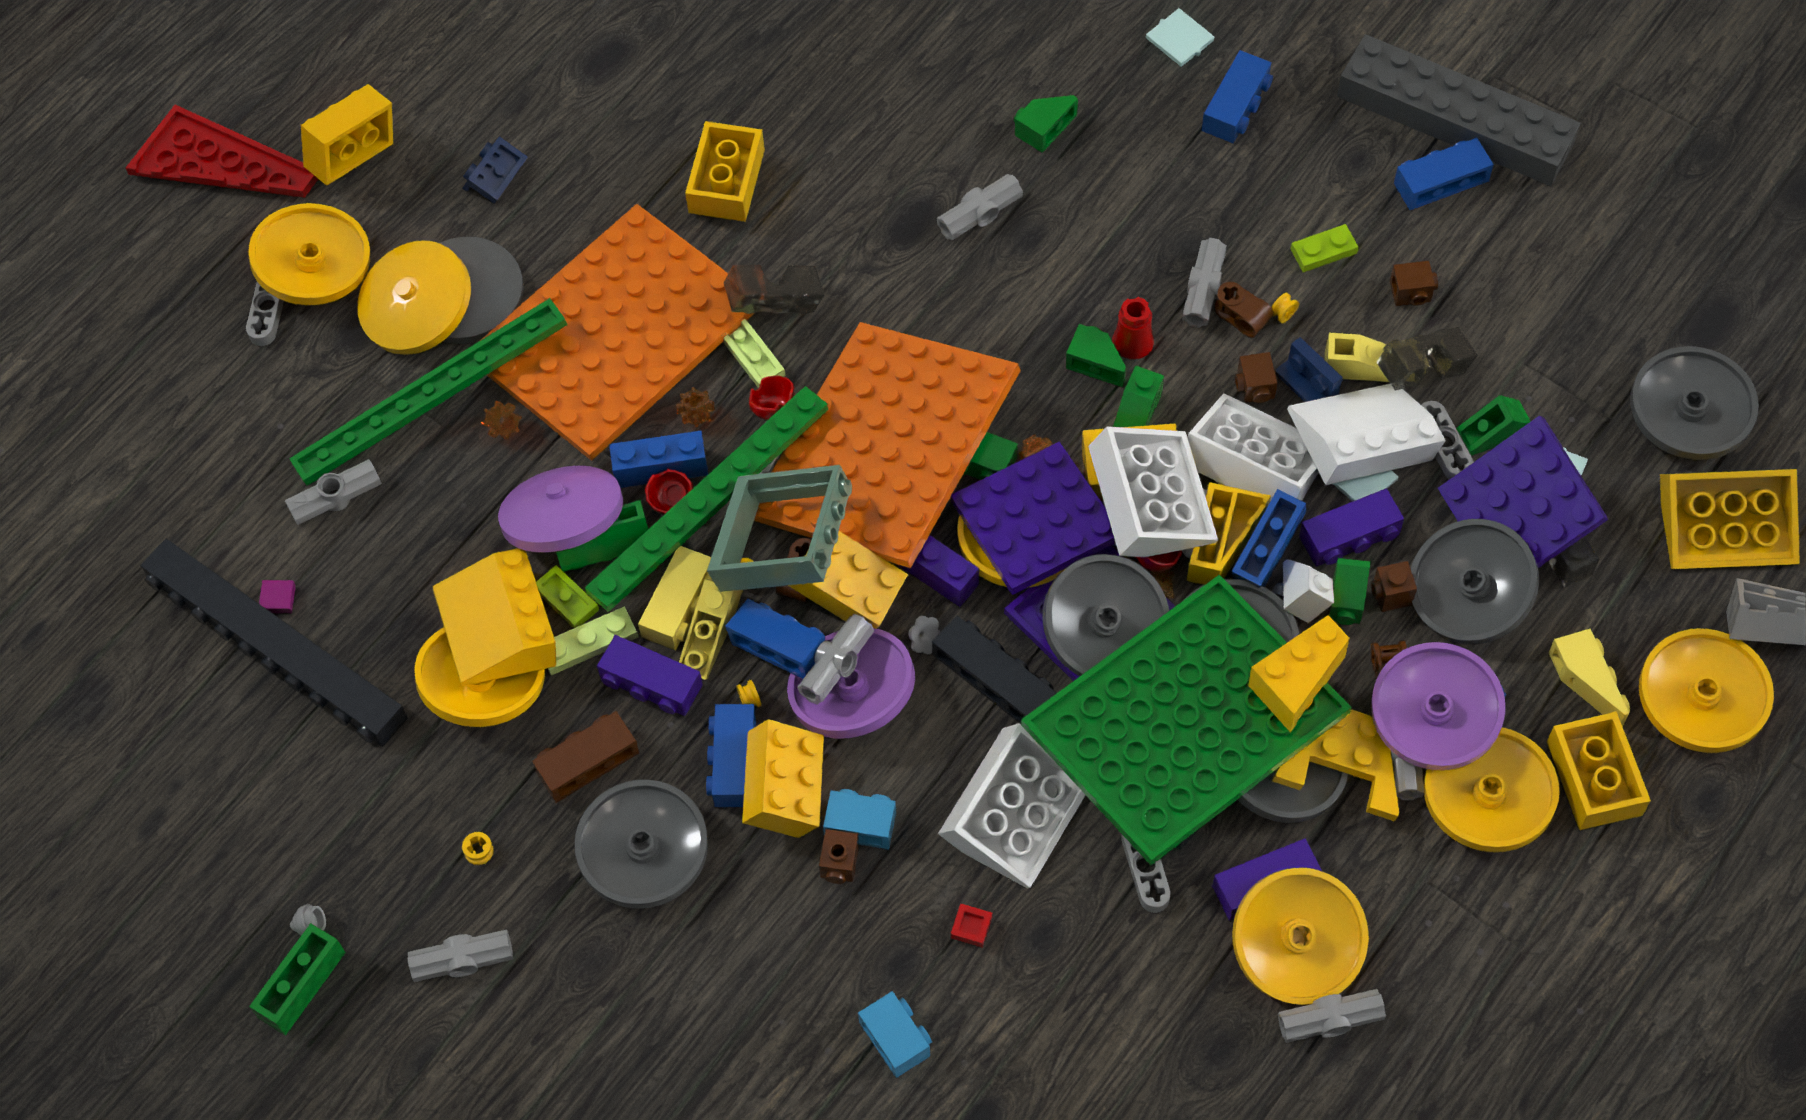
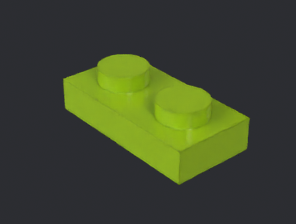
[1291,224,1358,272]
[536,565,599,628]

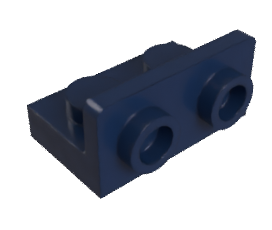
[462,136,528,204]
[1275,337,1343,402]

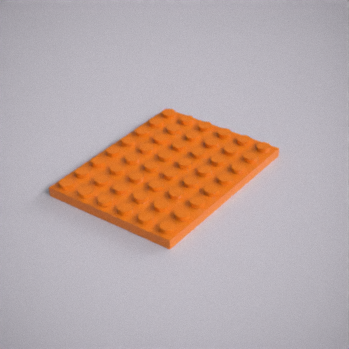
[480,204,763,461]
[754,322,1021,568]

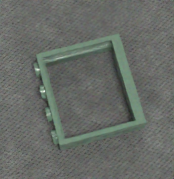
[707,465,852,592]

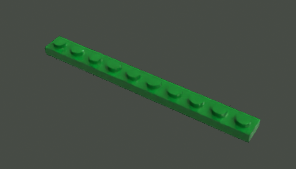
[289,298,568,486]
[585,386,828,612]

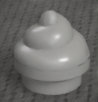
[290,904,326,935]

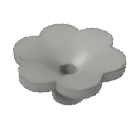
[909,616,940,654]

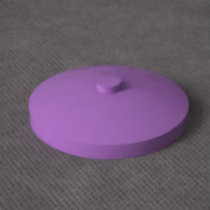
[498,466,623,552]
[787,628,915,739]
[1371,642,1505,770]

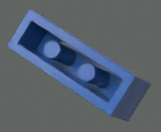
[1202,50,1273,144]
[1394,138,1494,210]
[609,431,708,488]
[1232,489,1306,588]
[725,598,826,679]
[706,704,756,807]

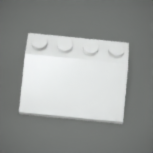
[1287,383,1445,485]
[1187,393,1319,501]
[1088,427,1218,557]
[938,723,1085,888]

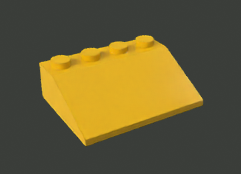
[1660,469,1800,569]
[433,548,556,686]

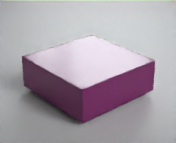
[259,580,296,613]

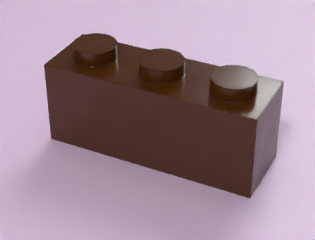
[532,711,639,803]

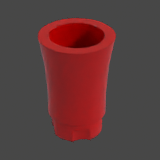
[1112,297,1154,359]

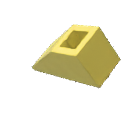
[1325,333,1417,384]
[679,579,743,680]
[1549,629,1630,726]

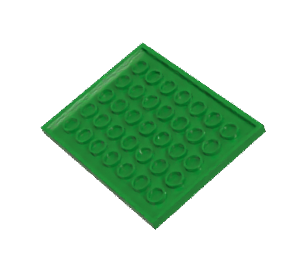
[1021,575,1352,865]

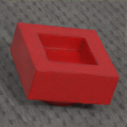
[951,903,992,948]

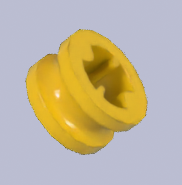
[1271,293,1299,323]
[736,680,762,708]
[462,832,494,865]

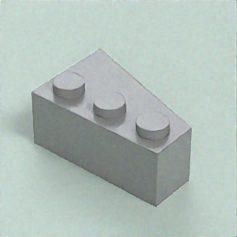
[1726,578,1806,646]

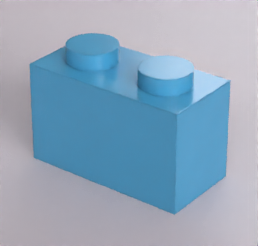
[823,789,896,849]
[858,991,932,1078]

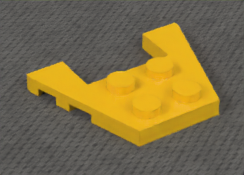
[1272,709,1399,821]

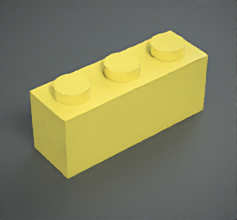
[638,546,712,650]

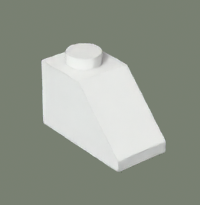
[1283,559,1334,623]

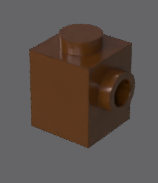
[1390,261,1438,306]
[1235,352,1277,403]
[1371,561,1417,612]
[819,829,860,884]

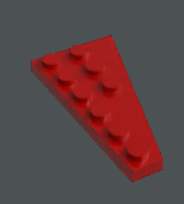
[125,105,318,198]

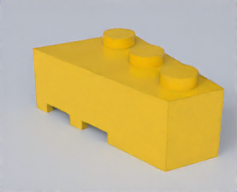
[1187,482,1271,585]
[1248,615,1350,733]

